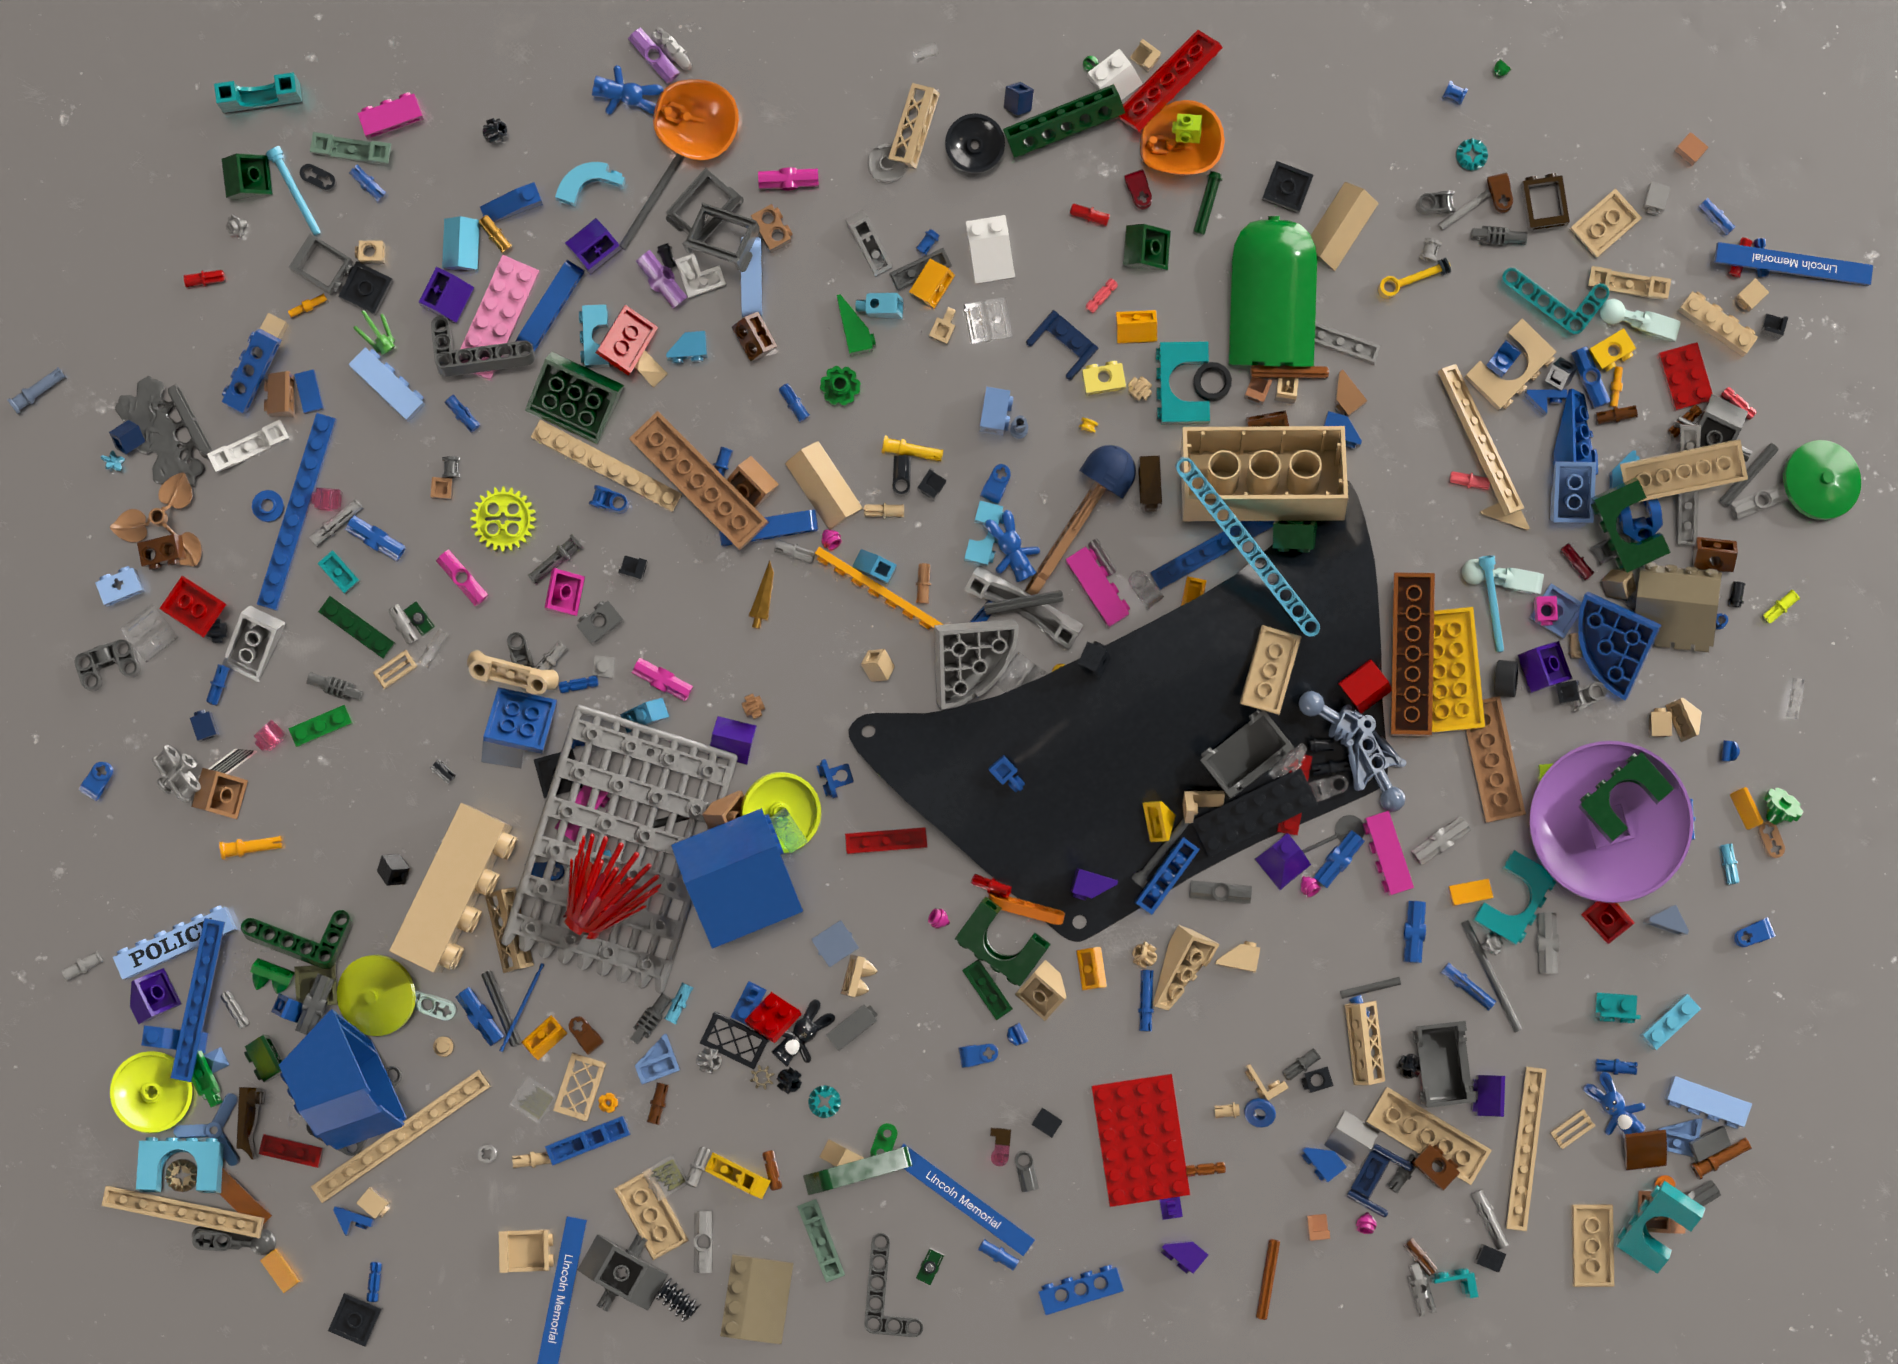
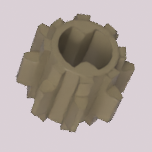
[750,1065,775,1090]

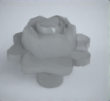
[226,214,248,239]
[1481,932,1503,955]

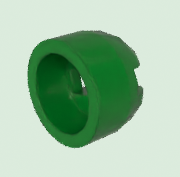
[1083,56,1099,72]
[1494,59,1512,76]

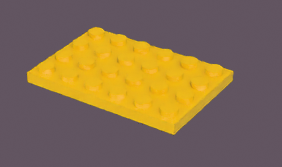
[1432,607,1485,733]

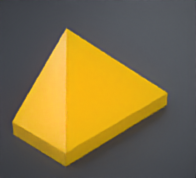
[1143,801,1176,842]

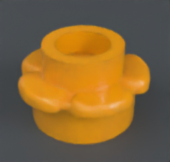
[598,1093,618,1113]

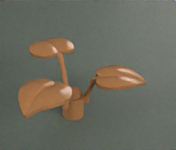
[110,473,202,566]

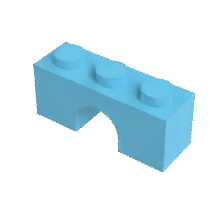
[579,304,610,368]
[964,501,1003,567]
[1640,994,1701,1050]

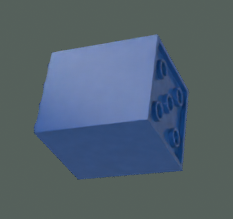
[671,808,803,949]

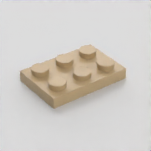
[1570,188,1642,258]

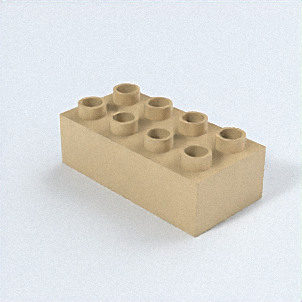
[1180,426,1348,521]
[389,803,518,973]

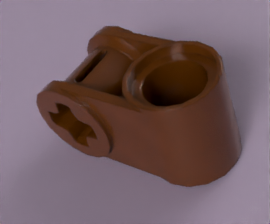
[1487,173,1513,213]
[569,1016,604,1055]

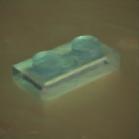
[770,808,808,853]

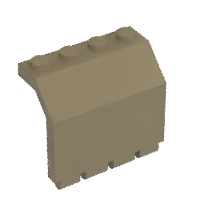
[1635,562,1722,653]

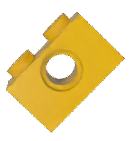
[1589,328,1636,372]

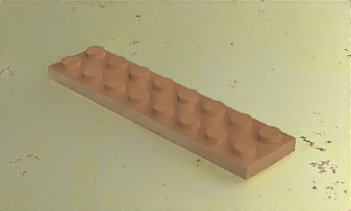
[629,411,769,550]

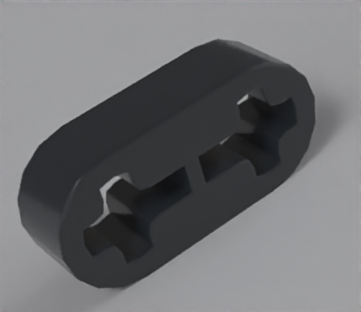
[299,164,337,192]

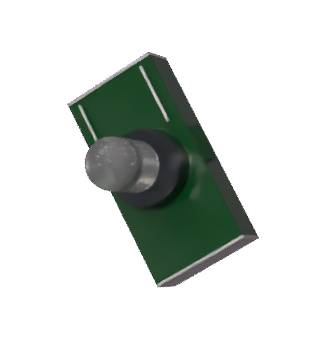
[403,601,436,637]
[916,1248,944,1286]

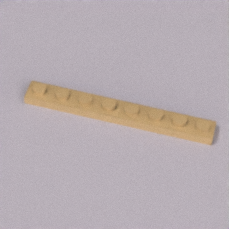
[1438,364,1524,516]
[531,420,682,512]
[1506,1067,1547,1231]
[101,1186,264,1238]

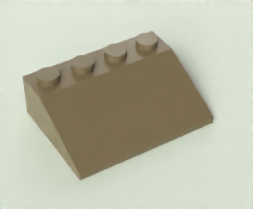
[720,1254,794,1344]

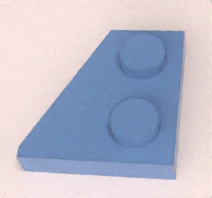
[635,1034,680,1085]
[1658,1118,1703,1157]

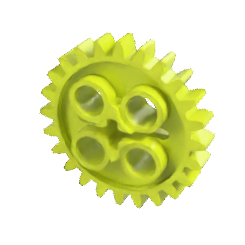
[470,486,536,552]

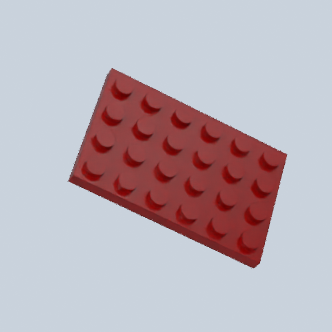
[1091,1074,1190,1207]

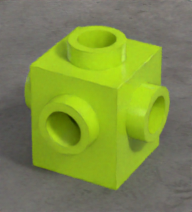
[1172,113,1202,144]

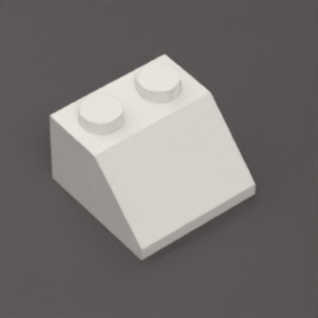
[1087,49,1143,101]

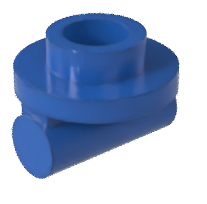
[1721,740,1740,761]
[1007,1023,1029,1046]

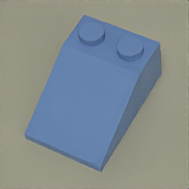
[1550,461,1596,523]

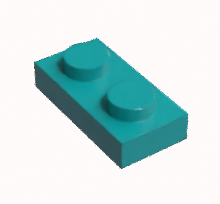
[318,550,360,594]

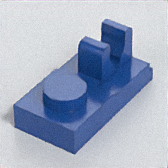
[731,981,767,1026]

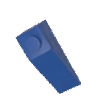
[480,182,543,223]
[141,1025,208,1053]

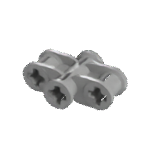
[152,745,201,803]

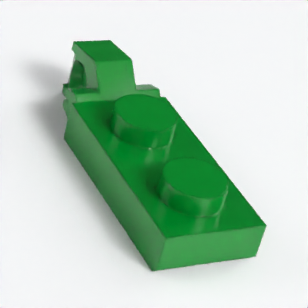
[192,1050,222,1108]

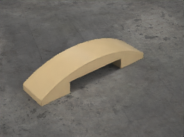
[1588,266,1671,299]

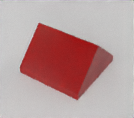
[1338,659,1392,714]
[1581,901,1635,944]

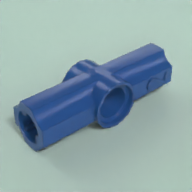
[1570,346,1611,409]
[345,515,406,561]
[1313,830,1365,888]
[1404,901,1426,963]
[455,987,505,1046]

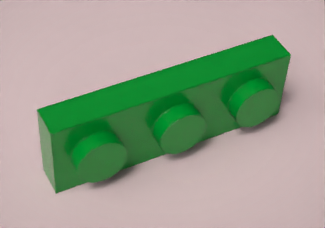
[288,705,353,747]

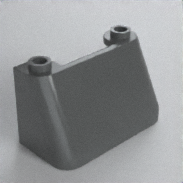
[1200,710,1294,799]
[1412,1021,1476,1108]

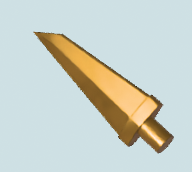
[749,560,774,629]

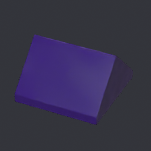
[708,716,757,765]

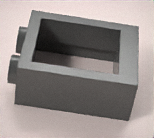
[289,233,353,295]
[826,1004,878,1051]

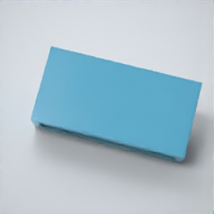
[442,216,479,271]

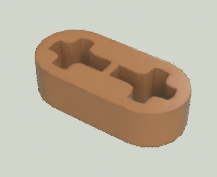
[1758,821,1785,858]

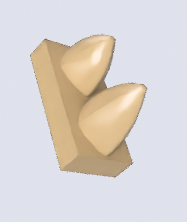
[841,955,878,997]

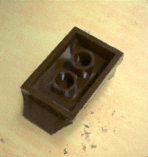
[236,1087,264,1160]

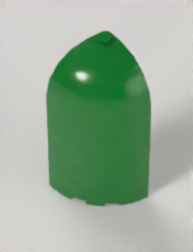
[1229,216,1317,366]

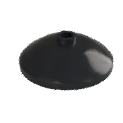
[945,113,1005,173]

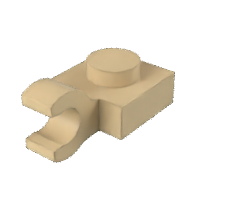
[929,307,956,344]

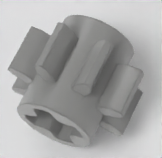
[696,1047,721,1073]

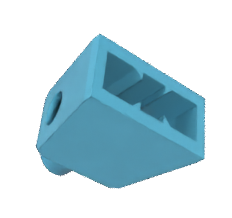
[855,293,904,319]

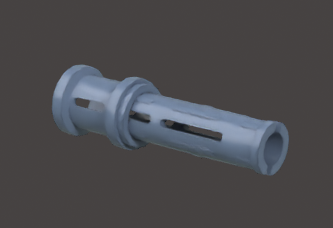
[7,367,66,414]
[1010,415,1028,439]

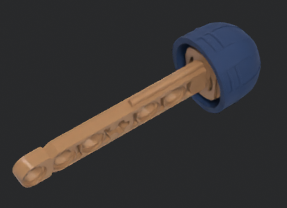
[1025,445,1136,595]

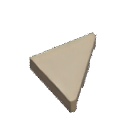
[1480,503,1530,531]

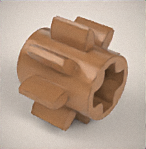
[741,693,765,719]

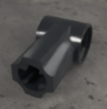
[892,455,911,497]

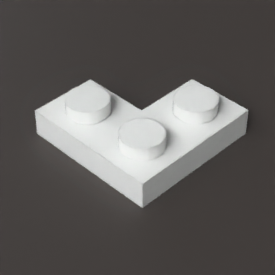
[675,253,726,298]

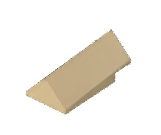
[1311,182,1379,271]
[785,441,863,530]

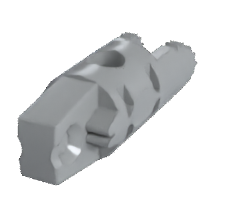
[651,27,693,71]
[1408,1263,1437,1317]

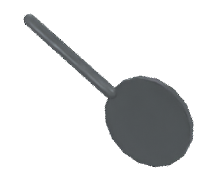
[1302,815,1365,853]

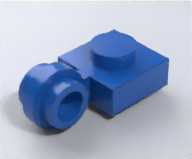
[988,755,1025,792]

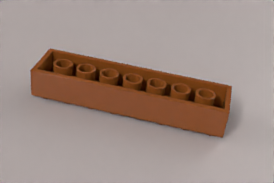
[1391,572,1435,736]

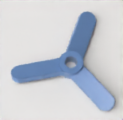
[173,1093,239,1166]

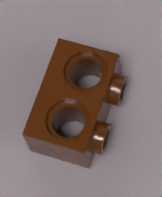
[732,312,778,362]
[1246,410,1289,427]
[137,534,186,570]

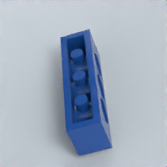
[222,329,282,413]
[1134,837,1200,915]
[1038,1265,1124,1315]

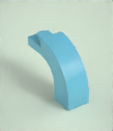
[555,162,626,207]

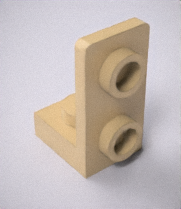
[1183,790,1225,823]
[1245,1064,1289,1101]

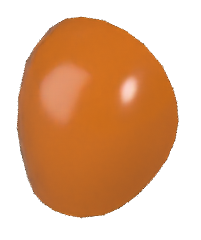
[653,79,739,160]
[1140,100,1225,176]

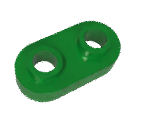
[870,1123,898,1156]

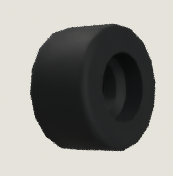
[1494,660,1518,697]

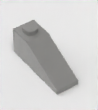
[845,210,893,276]

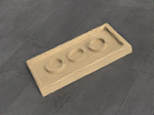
[1240,625,1301,715]
[614,1169,689,1260]
[1572,1204,1615,1287]

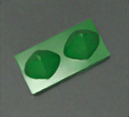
[250,958,295,994]

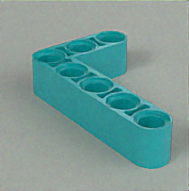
[1503,267,1610,334]

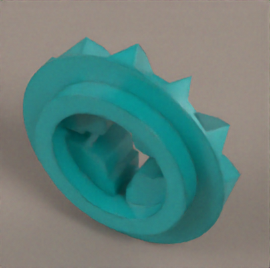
[1456,138,1488,171]
[808,1085,841,1118]

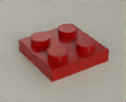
[744,992,802,1043]

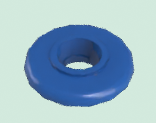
[252,490,284,522]
[1244,1098,1276,1128]

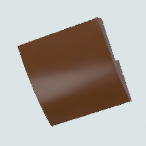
[1624,1130,1667,1170]

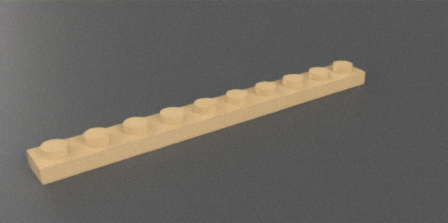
[311,1070,491,1203]

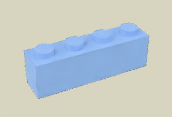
[349,347,425,422]
[1665,1076,1752,1129]

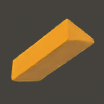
[1730,787,1764,830]
[1449,879,1494,906]
[1076,947,1107,990]
[521,1015,567,1060]
[260,1248,300,1293]

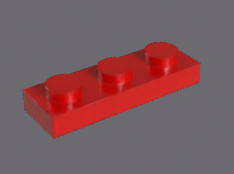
[258,1134,323,1168]

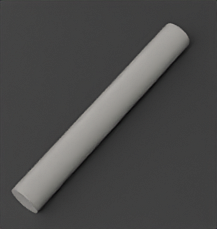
[1438,190,1491,230]

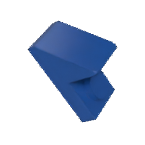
[1486,340,1521,378]
[1525,389,1567,416]
[271,993,303,1023]
[333,1206,375,1236]

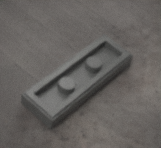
[889,248,952,292]

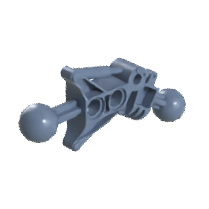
[1299,691,1406,812]

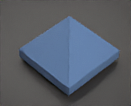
[204,1047,229,1073]

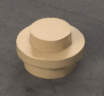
[433,1036,454,1057]

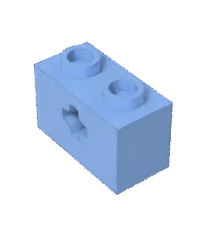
[95,566,145,607]

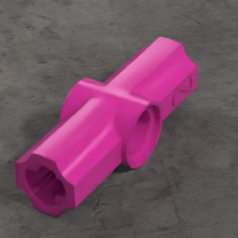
[758,167,819,191]
[436,549,488,607]
[631,658,693,702]

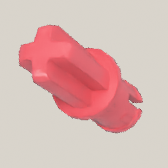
[1449,471,1490,490]

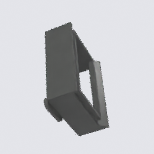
[666,168,744,243]
[682,202,760,272]

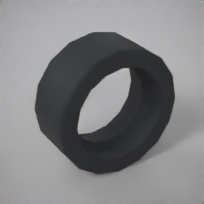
[1193,362,1232,402]

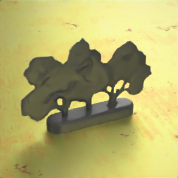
[115,376,213,486]

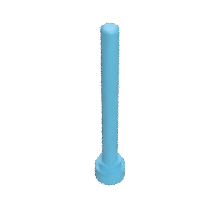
[266,146,321,236]
[1479,555,1504,652]

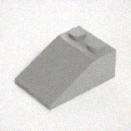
[222,606,285,681]

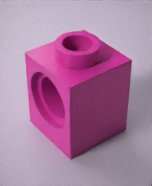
[1534,596,1558,626]

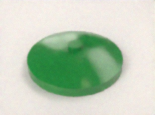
[1783,440,1861,520]

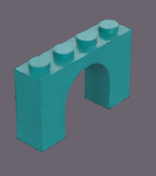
[214,72,303,113]
[1156,341,1210,425]
[1472,850,1557,945]
[1617,1181,1705,1274]

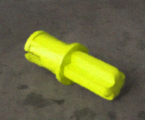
[1763,590,1800,623]

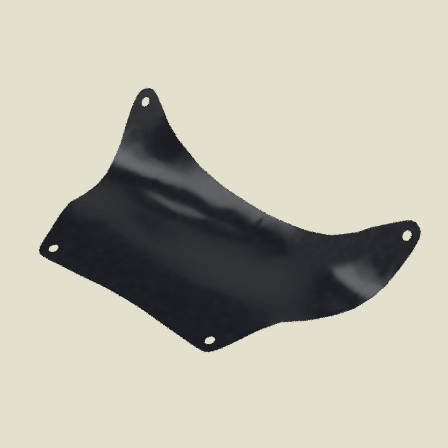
[849,480,1388,942]

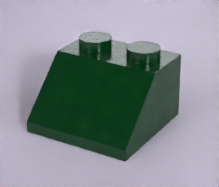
[221,153,273,199]
[1123,224,1171,270]
[1273,521,1317,552]
[244,1035,282,1083]

